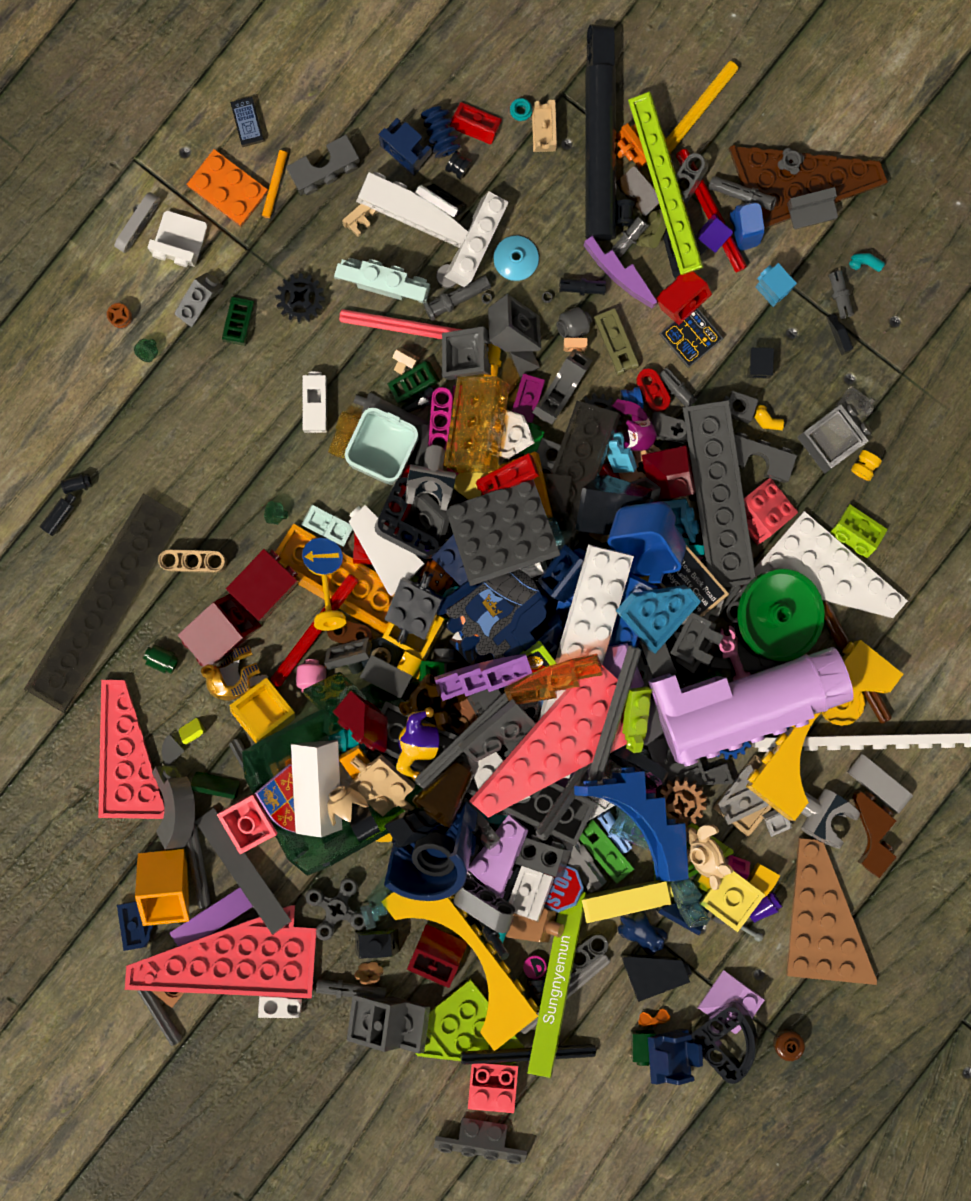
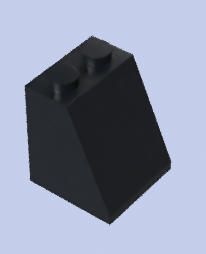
[576,473,653,535]

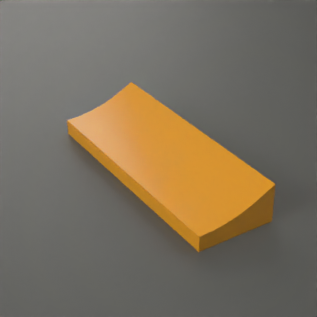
[275,523,393,635]

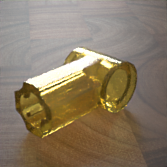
[328,411,360,460]

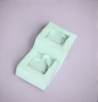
[301,505,353,547]

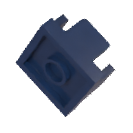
[378,118,432,176]
[648,1029,703,1085]

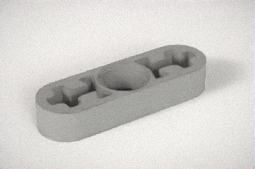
[114,192,160,253]

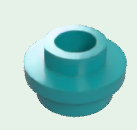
[510,98,532,121]

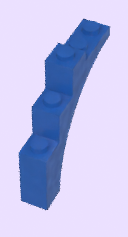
[574,767,689,882]

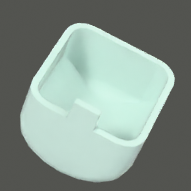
[345,408,419,485]

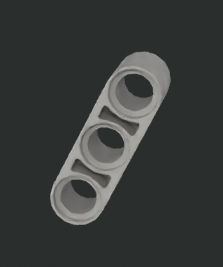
[847,754,913,814]

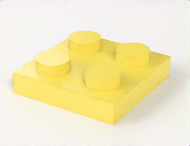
[700,871,765,932]

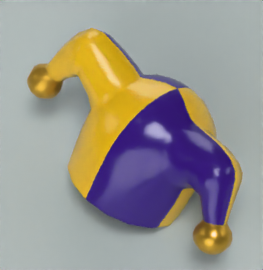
[396,707,439,781]

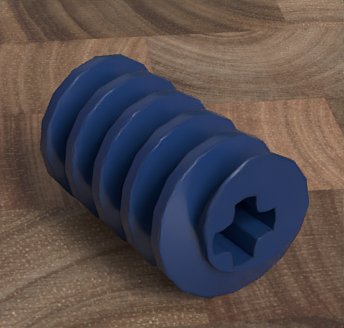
[421,106,461,158]

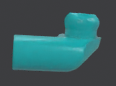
[849,253,885,272]

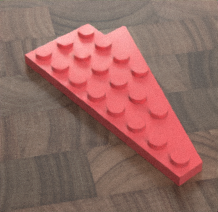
[469,658,627,818]
[125,905,316,998]

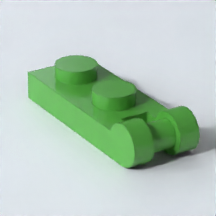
[579,819,634,883]

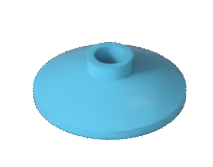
[494,236,539,281]

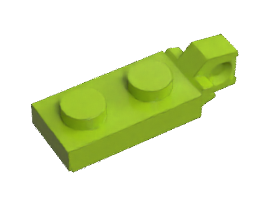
[622,687,652,753]

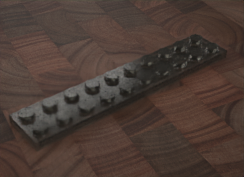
[24,493,184,713]

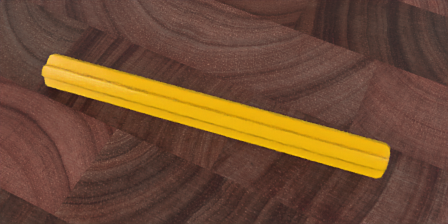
[647,61,739,165]

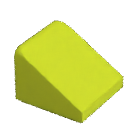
[179,718,206,744]

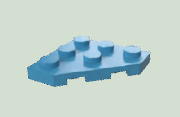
[616,585,701,654]

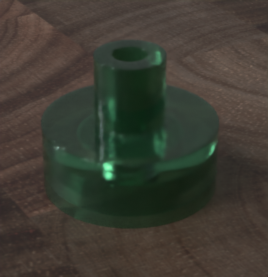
[134,339,158,362]
[264,501,288,525]

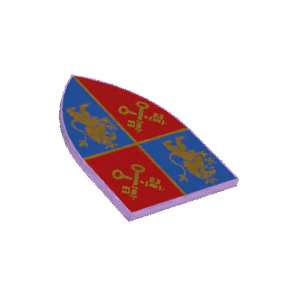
[255,764,296,832]

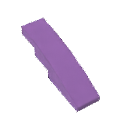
[584,236,657,309]
[434,654,534,701]
[170,887,253,946]

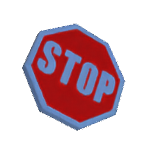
[543,866,584,913]

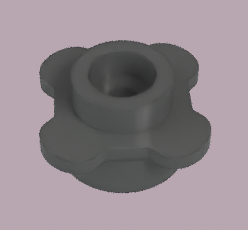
[778,148,804,175]

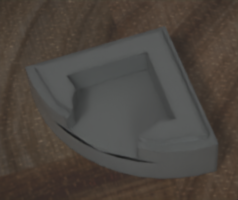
[162,734,185,765]

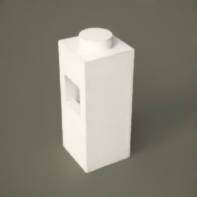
[303,371,327,433]

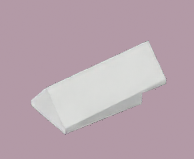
[291,740,342,837]

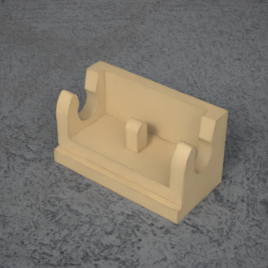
[532,100,557,152]

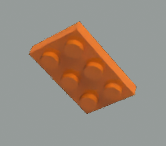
[186,149,268,227]

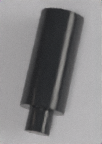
[39,493,77,536]

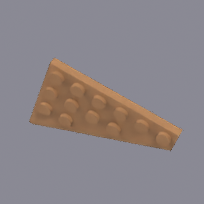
[786,838,877,985]

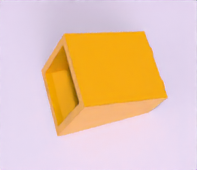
[135,849,189,926]

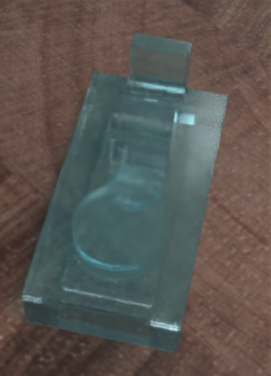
[360,900,388,930]

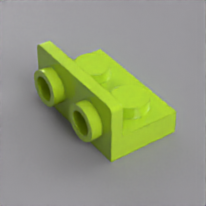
[830,504,888,558]

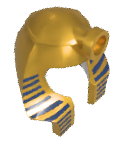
[201,645,268,701]

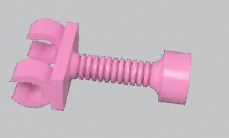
[719,626,751,681]

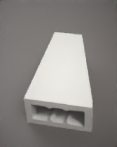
[349,505,425,597]

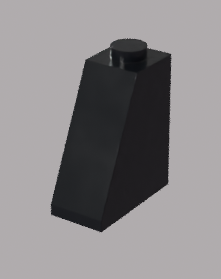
[621,954,692,1002]

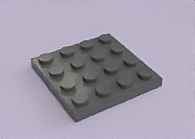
[446,479,560,586]

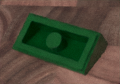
[191,772,240,799]

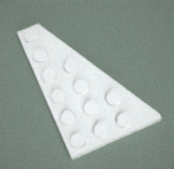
[754,511,908,618]

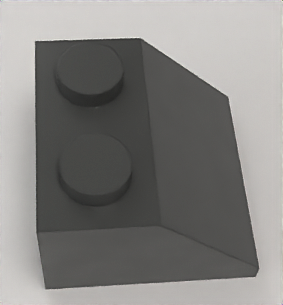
[488,294,541,352]

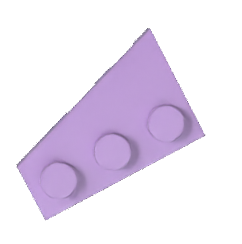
[468,815,528,898]

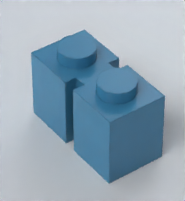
[755,263,797,307]

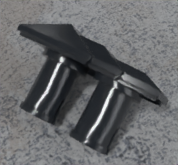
[384,807,437,848]

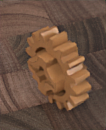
[657,777,707,827]

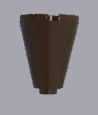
[412,761,474,828]

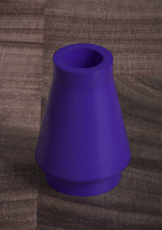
[749,892,783,923]

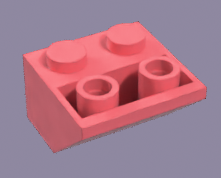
[468,1063,518,1113]

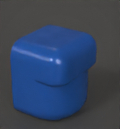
[607,501,686,584]

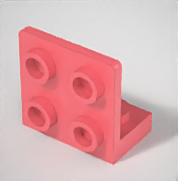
[744,478,798,546]

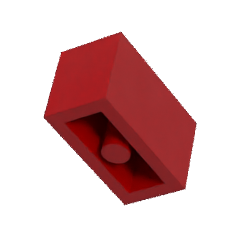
[656,272,712,325]

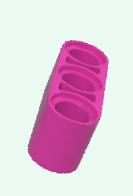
[429,387,453,453]

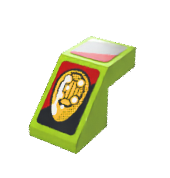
[519,641,557,675]

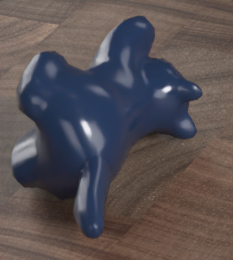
[618,911,668,955]

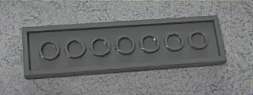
[683,400,755,588]

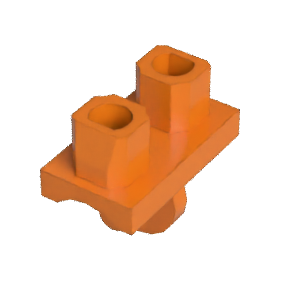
[616,123,647,169]

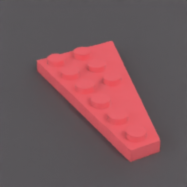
[98,680,164,819]

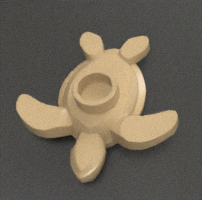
[686,824,733,890]

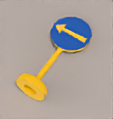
[302,538,346,631]

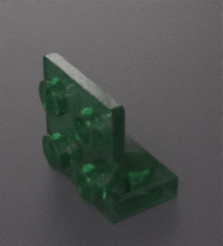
[303,672,368,736]

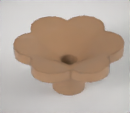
[354,962,384,985]

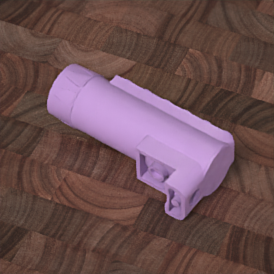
[648,647,853,766]

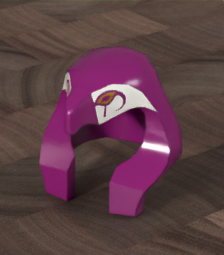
[598,399,657,451]

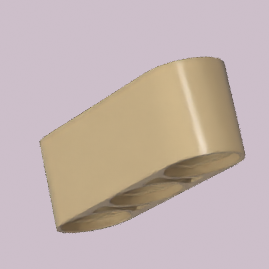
[158,550,227,573]

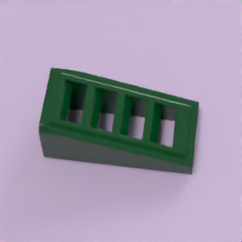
[222,297,254,346]
[387,361,440,404]

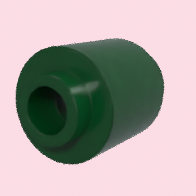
[143,644,179,674]

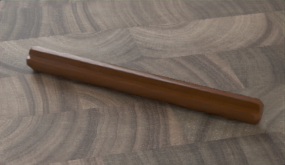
[823,600,892,723]

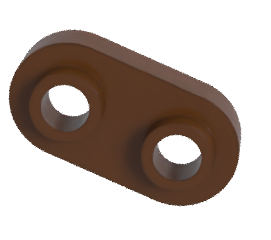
[327,621,372,644]

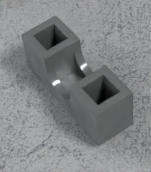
[286,135,360,196]
[734,432,797,483]

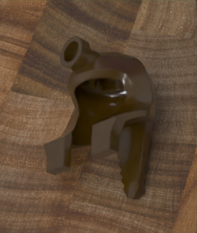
[399,673,470,731]

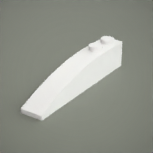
[356,172,485,254]

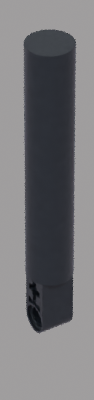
[585,24,616,241]

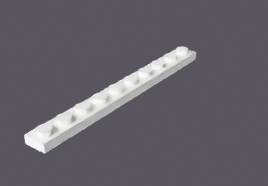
[752,733,971,752]

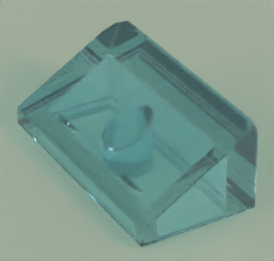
[609,811,650,850]

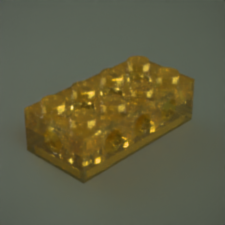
[444,376,510,473]

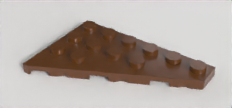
[729,145,888,229]

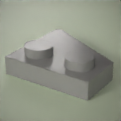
[717,765,769,825]

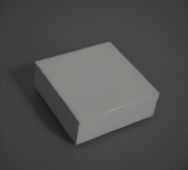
[762,810,792,837]

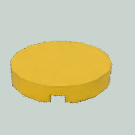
[821,692,865,726]

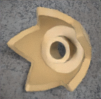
[327,786,369,826]

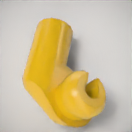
[754,405,784,430]

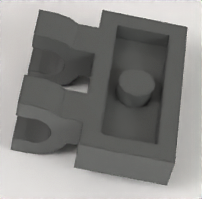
[670,612,724,666]

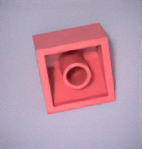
[217,794,278,854]

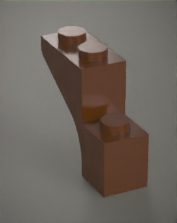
[852,790,897,878]

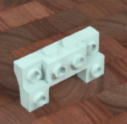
[334,258,430,303]

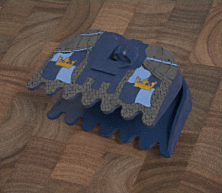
[438,569,564,723]

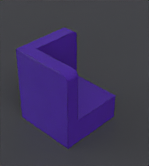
[697,213,733,253]

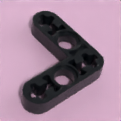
[374,477,439,559]

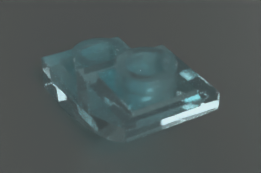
[671,878,710,928]

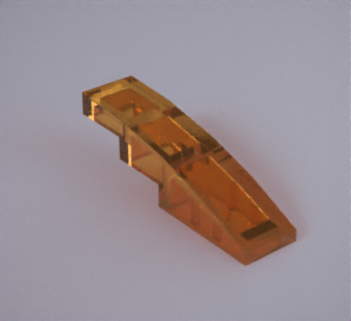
[505,654,603,704]

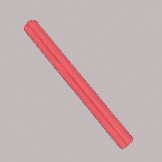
[339,309,462,339]

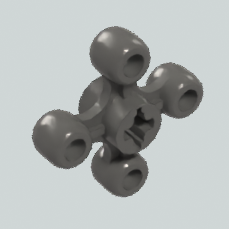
[305,877,369,941]

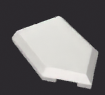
[470,405,535,459]

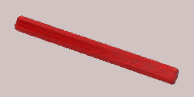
[676,149,747,273]
[270,574,359,687]

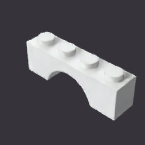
[444,191,508,287]

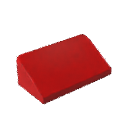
[450,102,502,144]

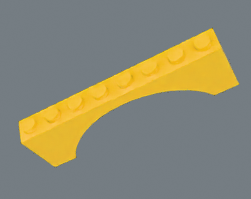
[746,640,904,821]
[381,892,540,1051]

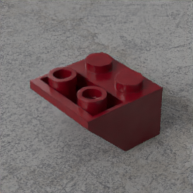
[333,691,388,753]
[407,924,468,988]

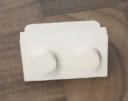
[148,211,207,267]

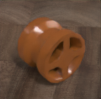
[107,303,132,329]

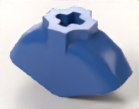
[730,202,764,251]

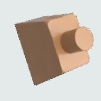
[506,906,564,942]

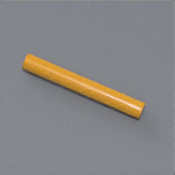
[262,150,288,218]

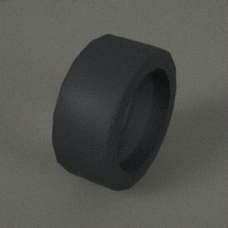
[412,832,455,876]

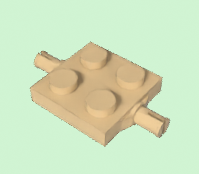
[349,754,415,816]

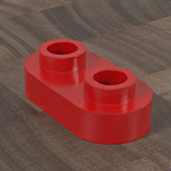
[636,368,670,412]

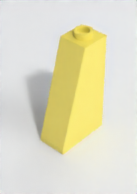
[582,880,676,923]

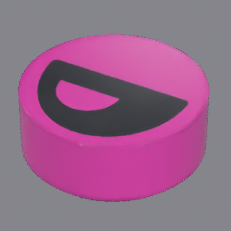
[523,955,546,979]

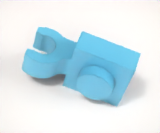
[607,433,637,473]

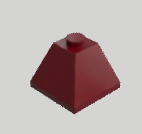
[641,445,696,499]

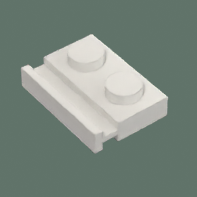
[509,866,554,922]

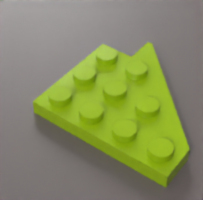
[415,978,525,1065]

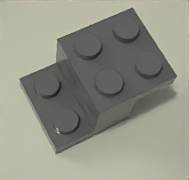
[347,994,430,1054]

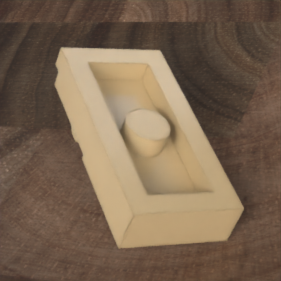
[342,204,378,237]

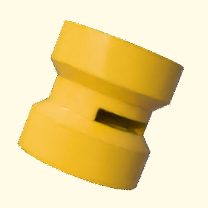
[850,450,882,481]

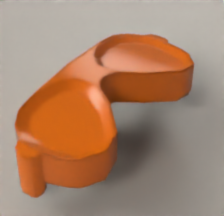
[638,1009,670,1027]

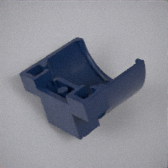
[384,802,478,901]

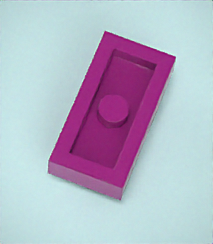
[512,374,545,423]

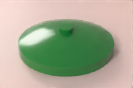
[738,569,825,661]

